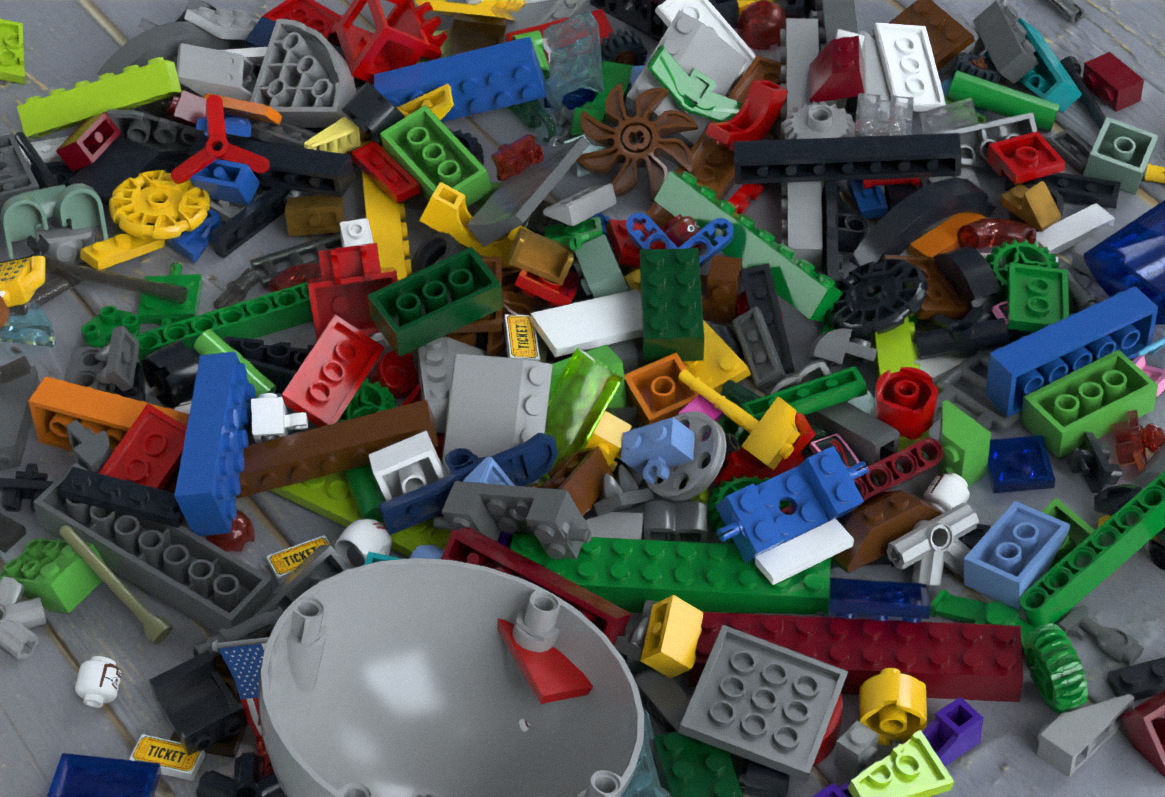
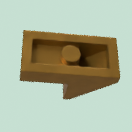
[1000,181,1061,232]

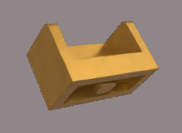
[285,195,346,236]
[508,227,574,285]

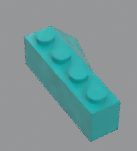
[983,18,1082,113]

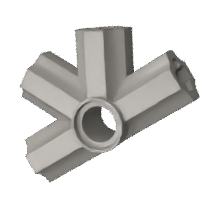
[886,503,979,586]
[0,577,47,660]

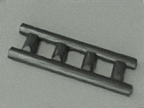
[250,232,341,288]

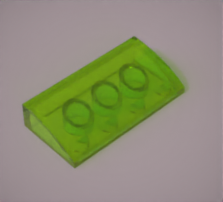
[544,347,623,479]

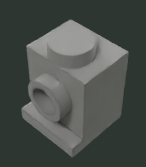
[835,720,882,778]

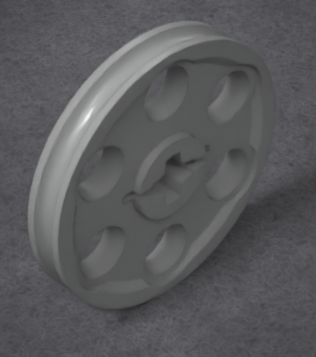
[645,411,726,502]

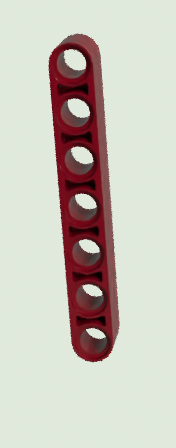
[780,438,943,515]

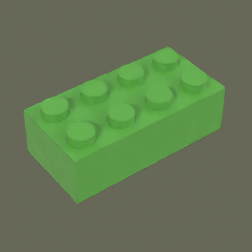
[380,105,492,207]
[1020,349,1158,459]

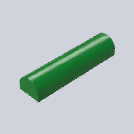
[947,71,1060,132]
[741,366,867,421]
[342,464,386,523]

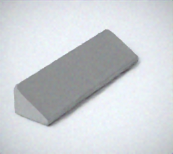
[543,183,617,226]

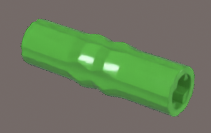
[193,329,277,398]

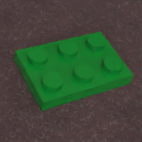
[1007,263,1069,332]

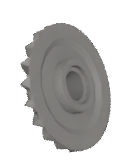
[783,101,855,139]

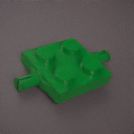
[544,217,603,251]
[137,263,203,327]

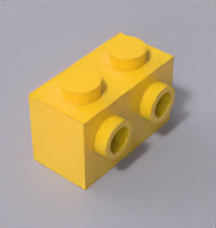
[582,411,632,473]
[640,595,703,679]

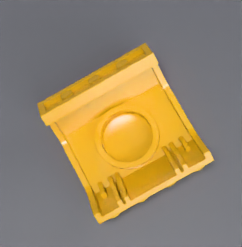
[414,0,526,21]

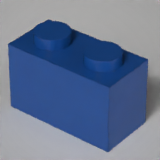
[189,159,260,205]

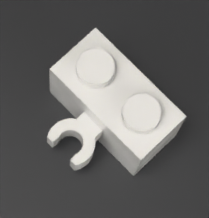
[251,393,308,444]

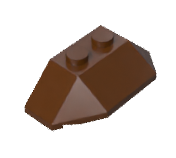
[831,490,944,573]

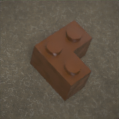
[700,255,742,324]

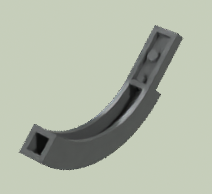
[78,22,231,127]

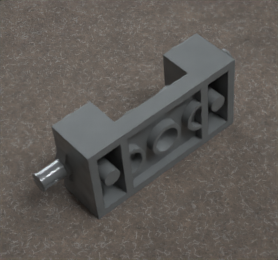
[0,134,40,227]
[434,481,592,560]

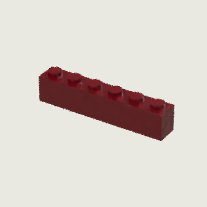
[441,527,631,645]

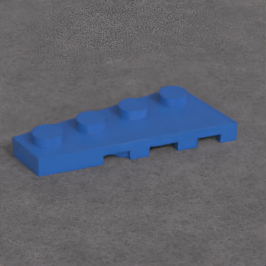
[196,114,252,137]

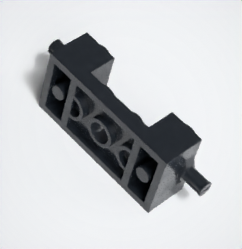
[590,0,668,42]

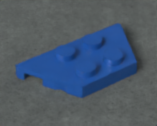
[147,201,222,263]

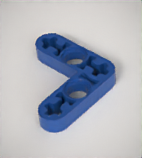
[626,213,734,267]

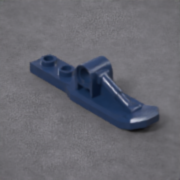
[378,433,558,535]

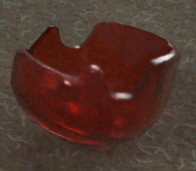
[206,510,255,552]

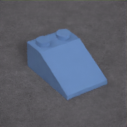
[964,501,1070,610]

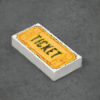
[503,314,540,362]
[266,535,330,584]
[129,734,205,781]

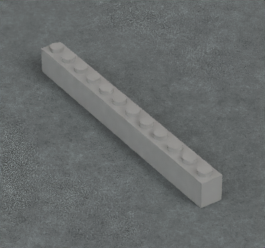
[780,18,823,269]

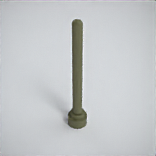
[59,525,173,645]

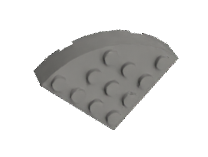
[250,19,356,128]

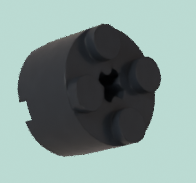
[341,82,406,147]
[142,339,200,409]

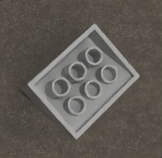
[624,10,747,146]
[417,337,500,433]
[441,353,553,487]

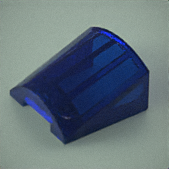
[1084,200,1165,325]

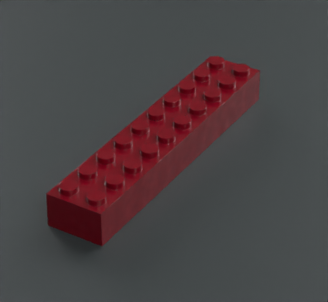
[689,612,1023,702]

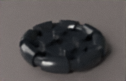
[826,259,928,337]

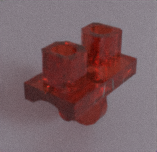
[491,134,544,181]
[1113,410,1165,471]

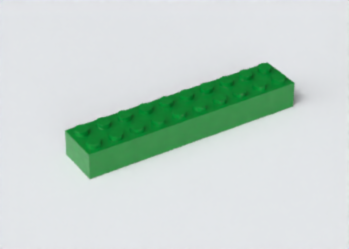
[511,533,831,615]

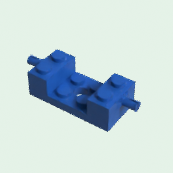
[716,446,869,563]

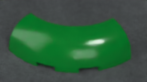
[571,61,634,136]

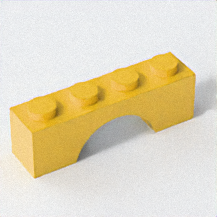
[419,182,532,266]

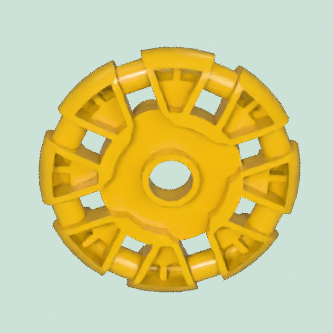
[109,170,211,240]

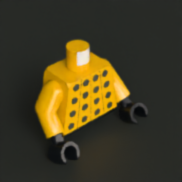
[0,234,49,307]

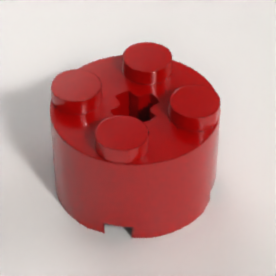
[874,367,938,440]

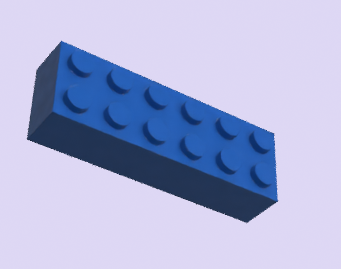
[374,37,546,122]
[985,286,1158,418]
[174,351,256,536]

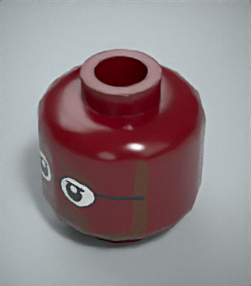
[663,214,703,252]

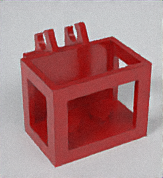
[335,0,447,84]
[307,242,398,341]

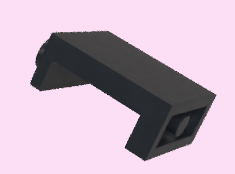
[149,650,248,756]

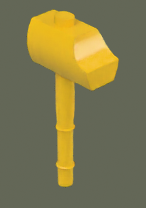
[678,369,800,470]

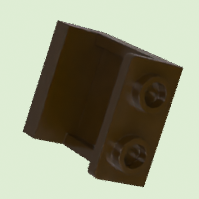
[450,12,507,56]

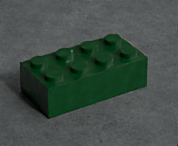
[367,247,503,357]
[639,248,704,362]
[653,731,743,797]

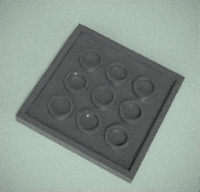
[678,625,848,781]

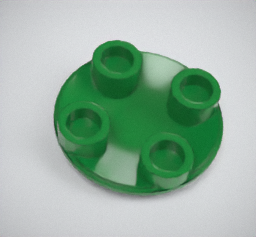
[81,305,140,348]

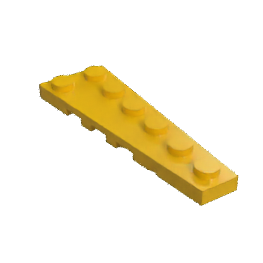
[624,268,751,393]

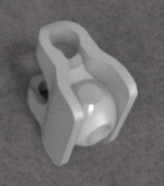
[35,221,96,271]

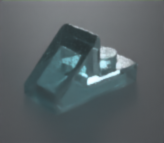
[0,301,56,347]

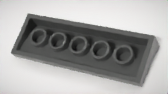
[467,136,590,247]

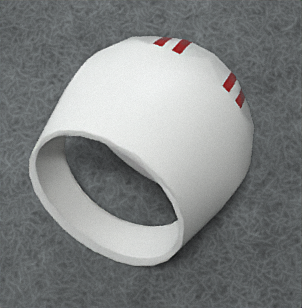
[335,519,392,568]

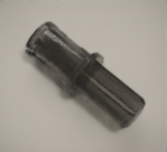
[213,268,260,309]

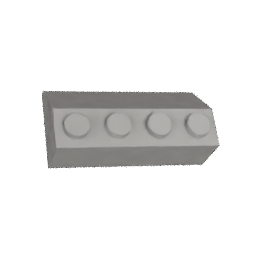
[858,31,898,137]

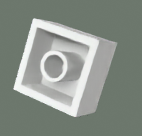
[369,431,447,501]

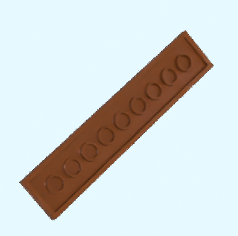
[646,56,786,228]

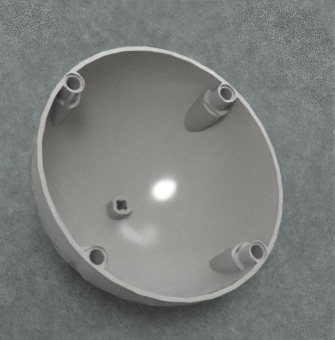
[258,558,644,797]

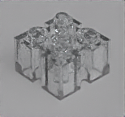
[855,93,914,137]

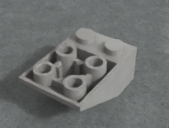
[176,43,257,102]

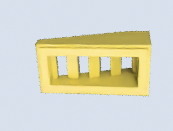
[304,117,361,154]

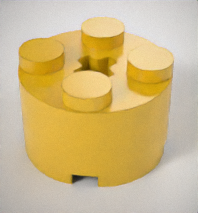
[859,668,927,746]

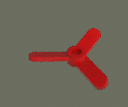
[171,95,270,184]

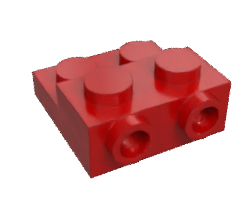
[987,131,1066,184]

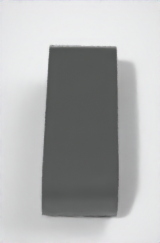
[633,667,691,734]

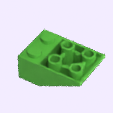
[0,538,105,614]

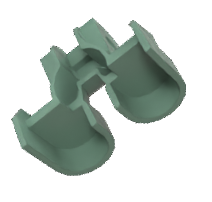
[1,183,108,259]

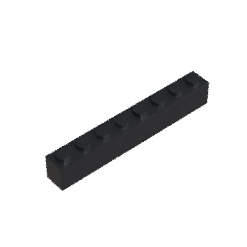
[734,133,962,184]

